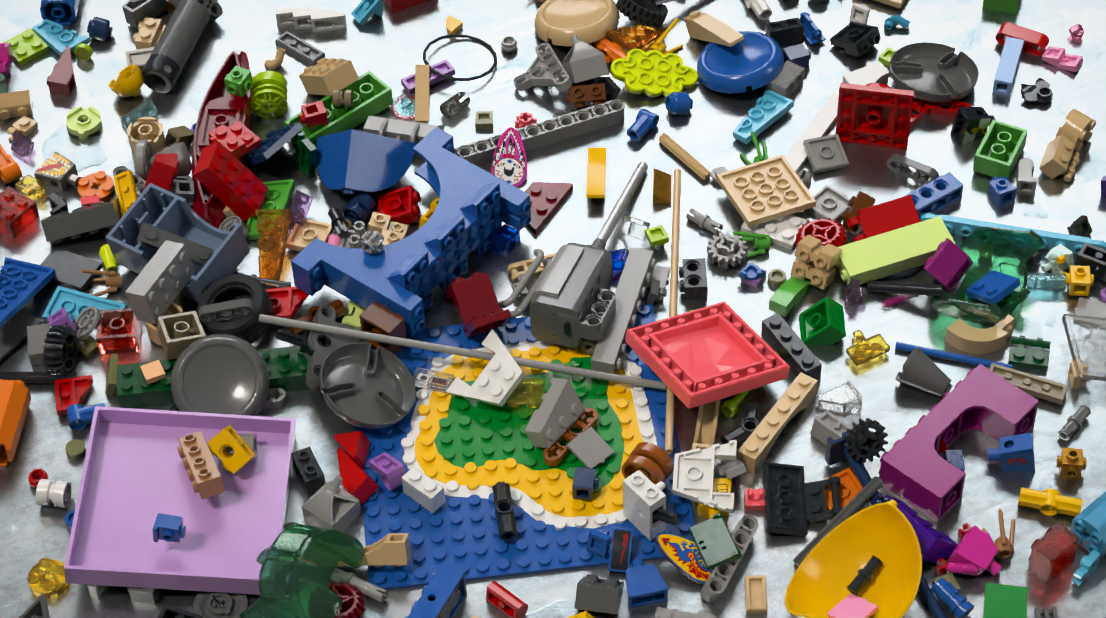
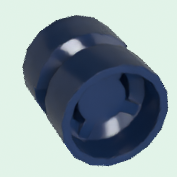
[342,192,376,225]

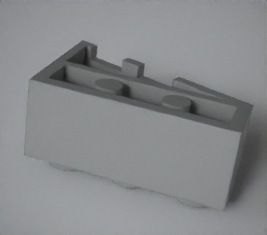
[524,377,585,448]

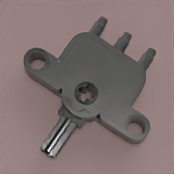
[276,304,372,390]

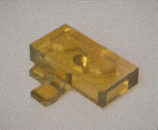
[846,329,890,366]

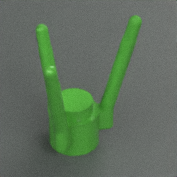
[739,132,769,165]
[733,231,770,258]

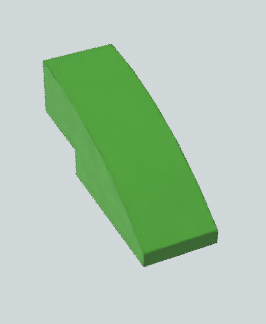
[769,276,811,317]

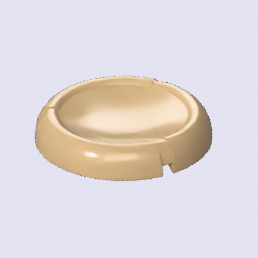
[534,0,620,46]

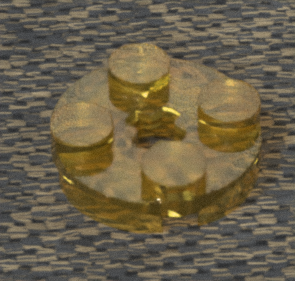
[27,558,70,598]

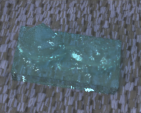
[121,98,158,128]

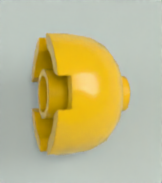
[108,64,144,97]

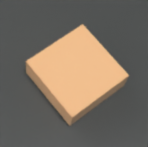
[140,360,166,384]

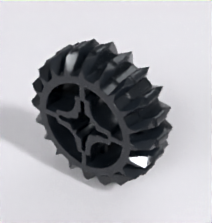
[42,325,79,376]

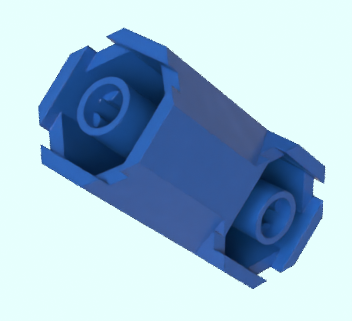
[40,0,80,26]

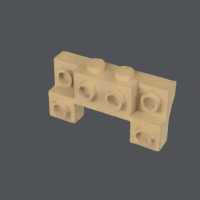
[368,212,409,245]

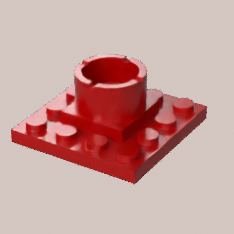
[835,82,914,150]

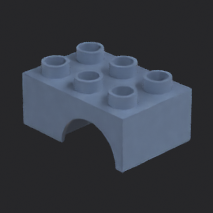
[105,183,250,302]

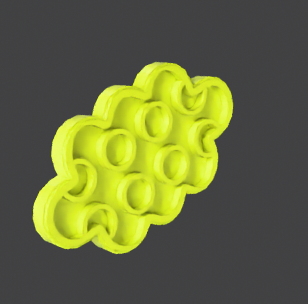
[610,49,698,97]

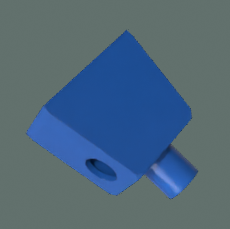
[626,558,668,609]

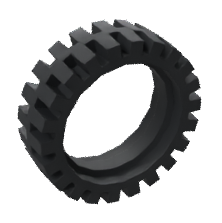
[616,0,669,28]

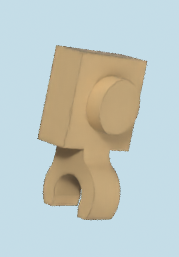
[7,115,38,142]

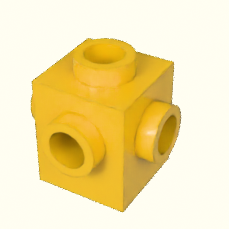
[1065,265,1094,296]

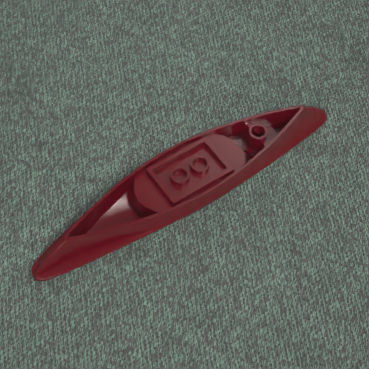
[191,49,251,229]

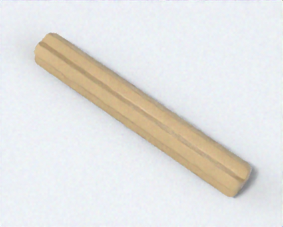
[659,133,711,180]

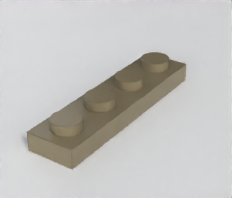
[989,363,1068,405]

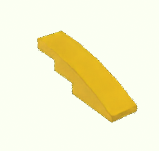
[586,147,606,198]

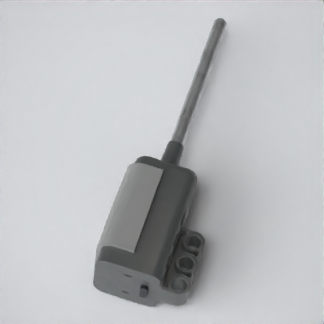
[530,162,648,348]

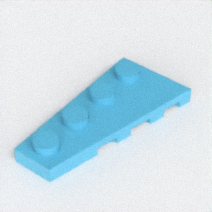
[733,88,794,144]
[42,286,128,324]

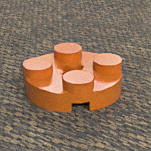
[77,171,115,202]

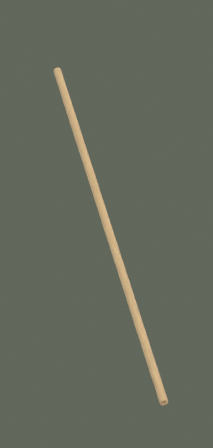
[665,169,681,455]

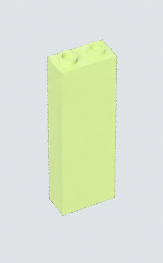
[835,216,956,288]

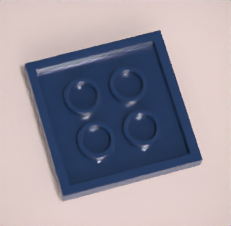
[241,122,303,167]

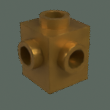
[1056,448,1087,480]

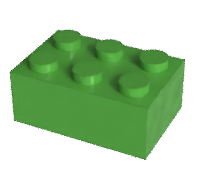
[972,119,1028,179]

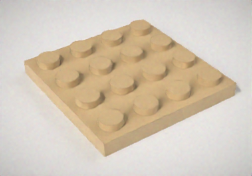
[716,155,816,227]

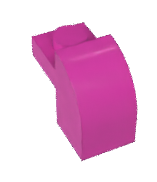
[0,43,12,74]

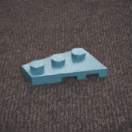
[32,19,91,55]

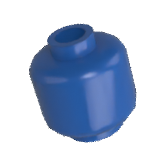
[665,92,693,115]

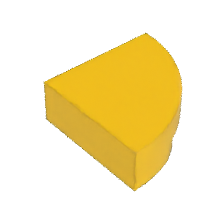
[446,15,463,34]

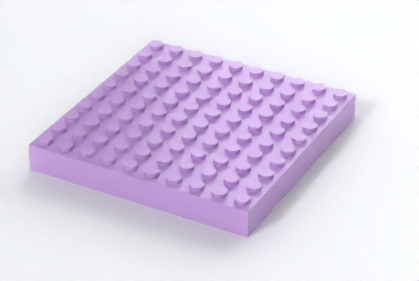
[64,406,296,596]

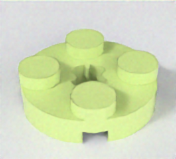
[65,106,102,139]

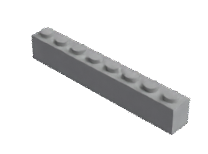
[591,247,656,374]

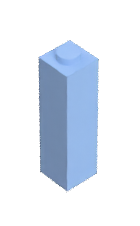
[992,37,1024,96]

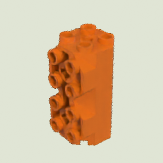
[0,379,31,467]

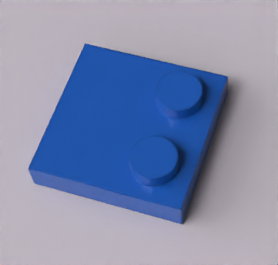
[966,270,1021,305]

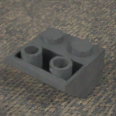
[574,574,624,614]

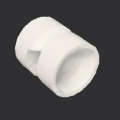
[36,479,72,508]

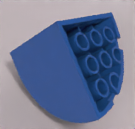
[316,129,416,195]

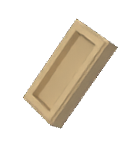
[745,575,768,615]

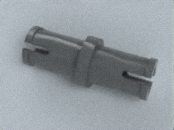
[1058,405,1091,441]

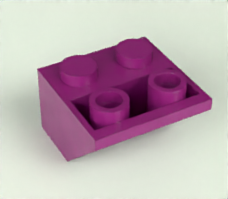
[924,238,974,292]

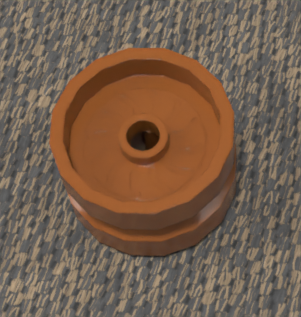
[621,442,674,485]

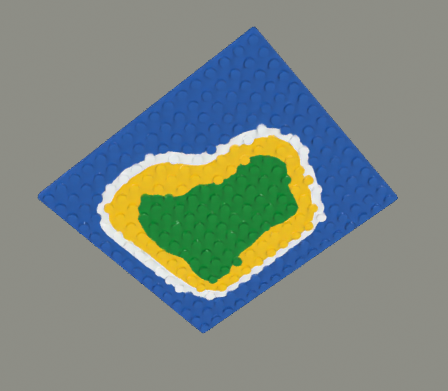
[355,304,695,590]

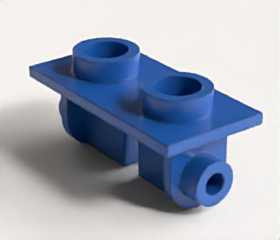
[800,12,826,45]

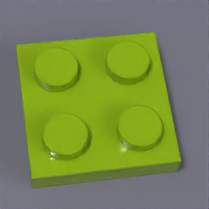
[2,28,50,66]

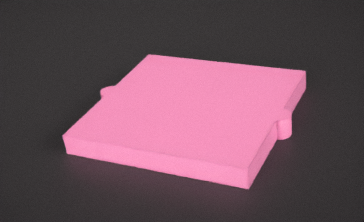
[827,594,878,618]

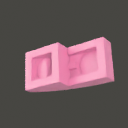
[1042,46,1083,72]

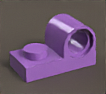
[368,452,406,491]

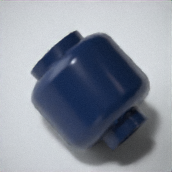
[86,16,113,41]

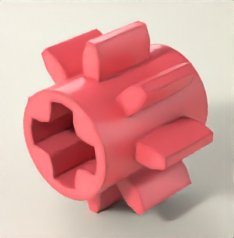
[514,112,537,129]

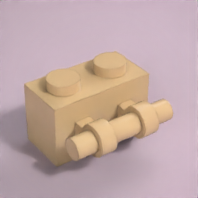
[1038,134,1080,182]

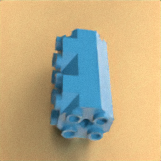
[1071,491,1106,556]

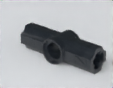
[492,481,517,542]

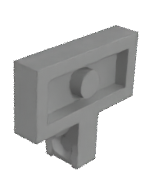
[714,458,747,479]

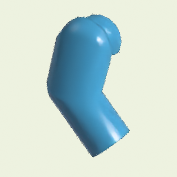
[884,15,911,30]

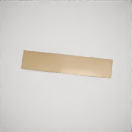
[415,64,429,121]

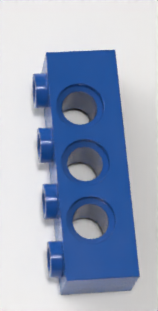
[903,172,964,219]

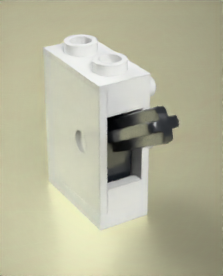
[623,470,678,540]

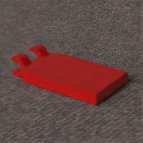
[847,194,920,242]

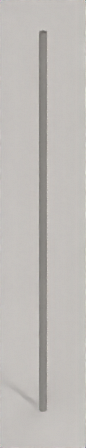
[259,314,666,390]

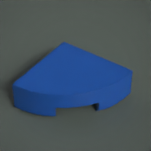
[738,262,765,280]

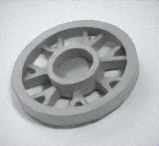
[74,306,100,339]

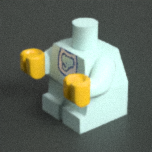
[1041,244,1074,281]

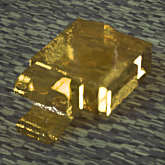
[15,174,48,201]

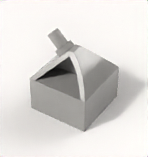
[562,35,609,83]
[302,476,362,541]

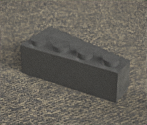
[122,0,168,29]
[41,196,122,244]

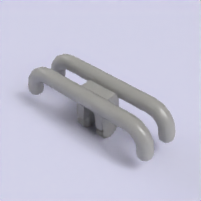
[498,249,552,318]

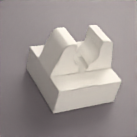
[849,3,871,24]

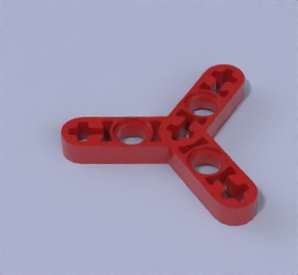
[910,98,971,128]

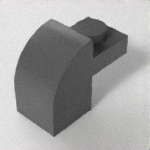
[172,175,194,206]

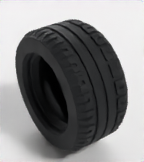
[197,274,274,344]

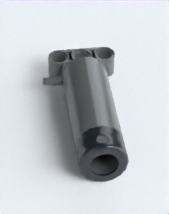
[141,0,223,93]

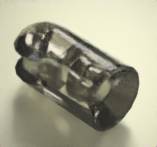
[439,92,470,119]

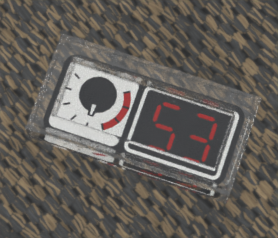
[413,367,454,394]

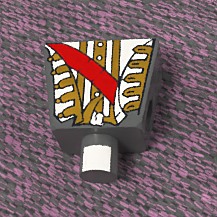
[34,151,81,192]

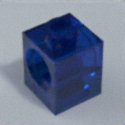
[491,224,520,258]

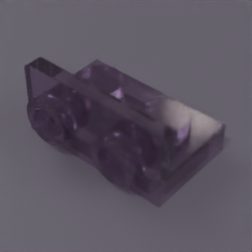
[281,190,313,232]

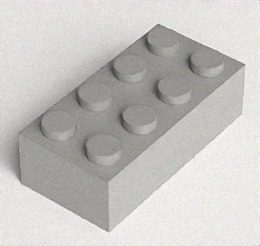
[125,240,196,324]

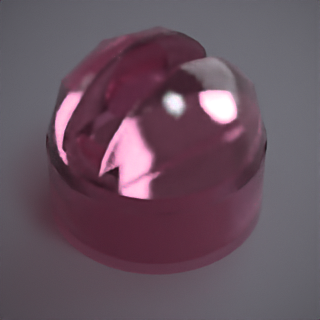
[1069,24,1084,39]

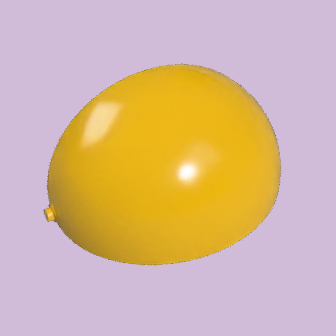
[785,500,922,618]

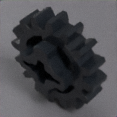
[844,418,888,463]

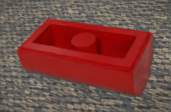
[486,581,528,618]

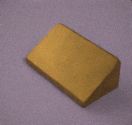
[653,168,672,204]

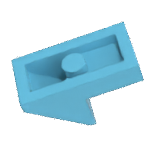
[351,0,383,26]

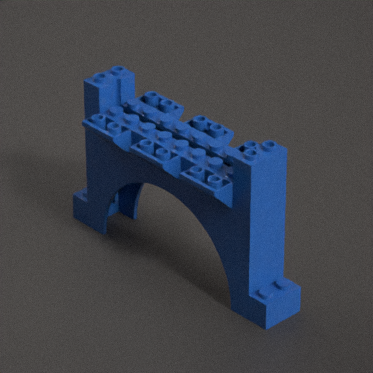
[291,127,531,336]

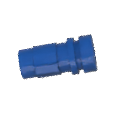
[931,577,974,618]

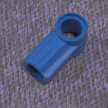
[627,108,659,142]
[66,403,105,430]

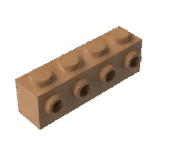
[177,431,225,499]

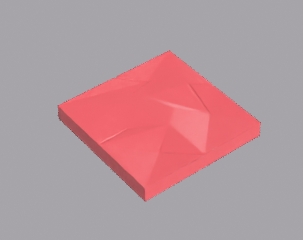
[625,301,790,409]

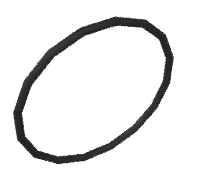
[423,34,497,81]

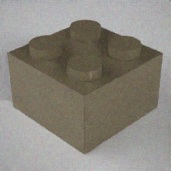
[158,311,206,360]

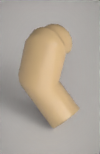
[264,48,286,71]

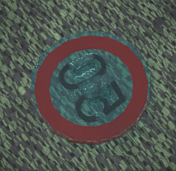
[390,94,415,120]

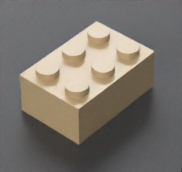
[299,57,360,96]

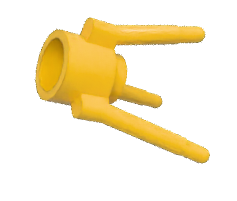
[648,18,683,55]

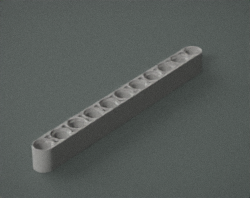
[454,99,625,166]

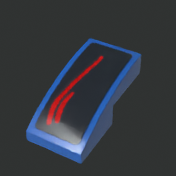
[608,527,634,572]

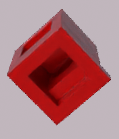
[299,100,328,128]

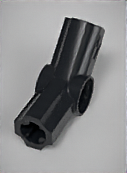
[721,401,762,448]

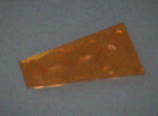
[256,209,292,280]

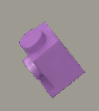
[48,307,77,330]

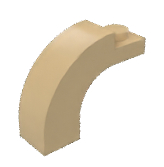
[945,314,1015,354]

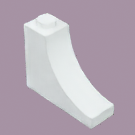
[842,61,890,85]

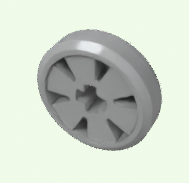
[134,140,152,180]

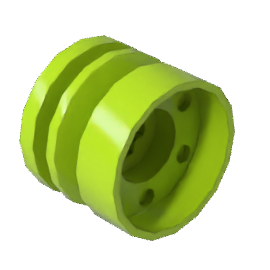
[250,71,288,118]

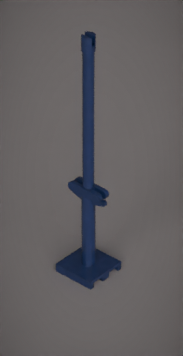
[825,431,947,618]

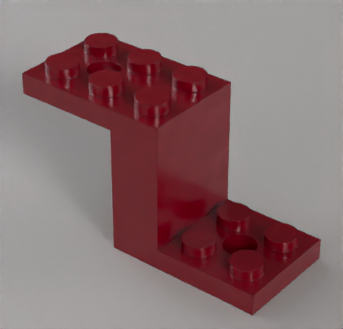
[444,271,511,338]

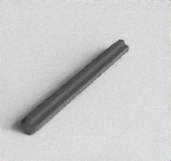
[793,476,883,567]

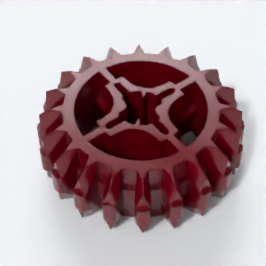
[308,580,365,618]

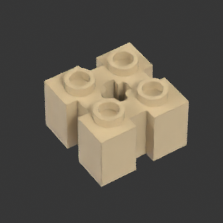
[790,235,842,290]

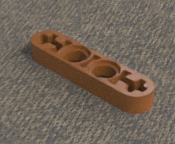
[543,408,598,466]

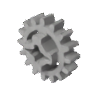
[707,232,748,268]

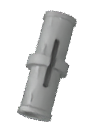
[686,208,723,235]

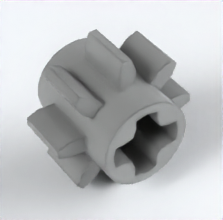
[361,230,385,254]

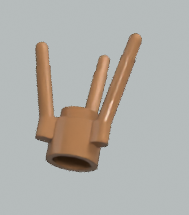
[81,269,121,297]
[982,509,1015,559]

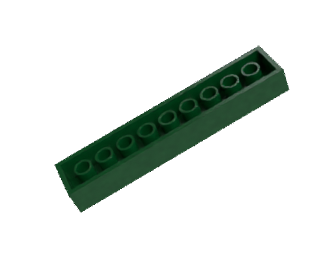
[117,346,311,409]

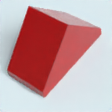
[333,431,370,468]

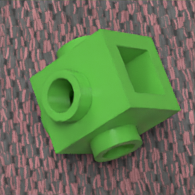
[224,66,253,97]

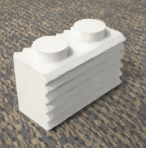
[402,467,446,513]

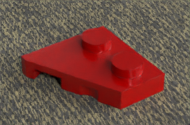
[54,375,94,415]

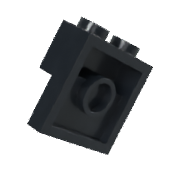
[830,21,881,57]

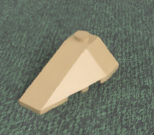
[684,10,744,47]

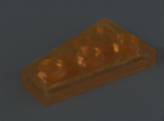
[605,23,663,52]

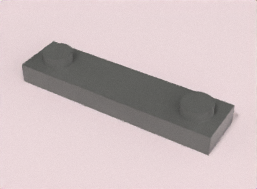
[136,223,214,267]

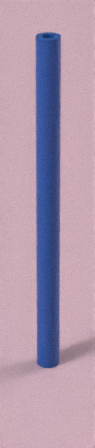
[895,342,1013,368]

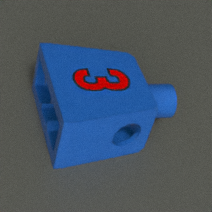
[988,433,1035,472]

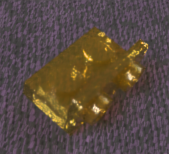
[505,378,545,408]

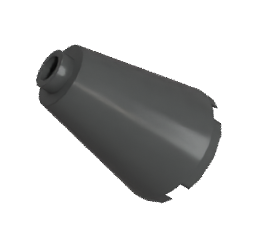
[895,347,953,397]

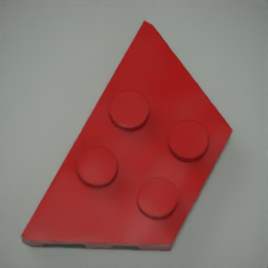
[266,286,309,319]

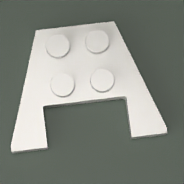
[447,330,525,407]
[672,440,737,513]

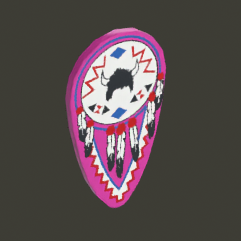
[491,127,527,187]

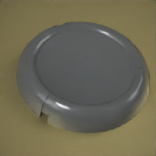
[890,42,979,103]
[171,334,270,416]
[319,342,416,429]

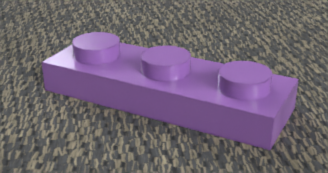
[401,59,456,94]

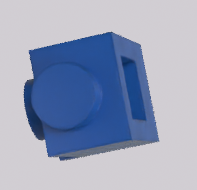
[988,176,1017,207]
[153,513,186,543]

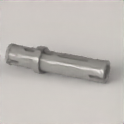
[329,567,388,603]

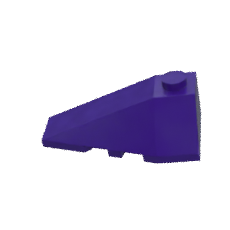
[884,495,958,563]

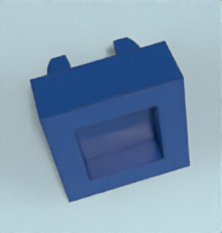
[586,529,611,557]

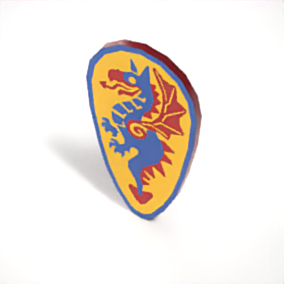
[655,533,721,584]

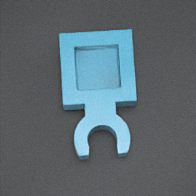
[1072,549,1101,586]

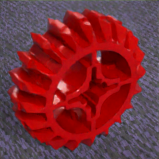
[796,217,847,247]

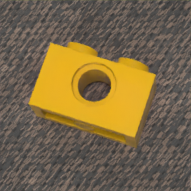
[207,425,256,474]

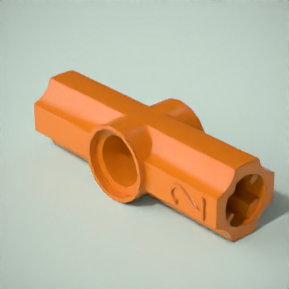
[589,37,627,63]

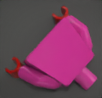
[935,523,1002,577]

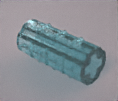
[1025,272,1066,291]

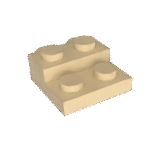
[133,17,166,50]

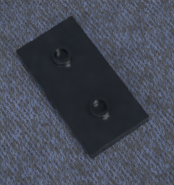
[763,462,808,536]

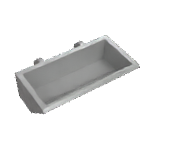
[364,115,444,154]

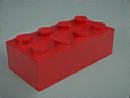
[193,141,268,221]

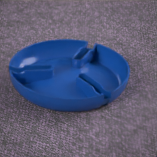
[696,31,784,93]

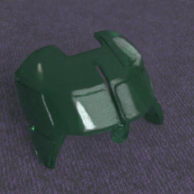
[930,227,1045,324]
[239,522,364,618]

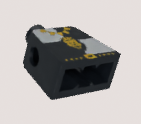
[950,107,996,145]

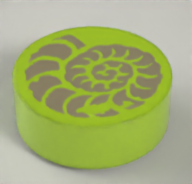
[74,43,93,61]

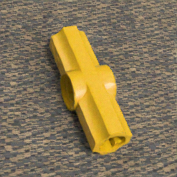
[1018,487,1083,517]

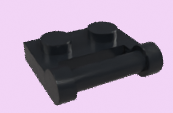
[804,476,843,523]

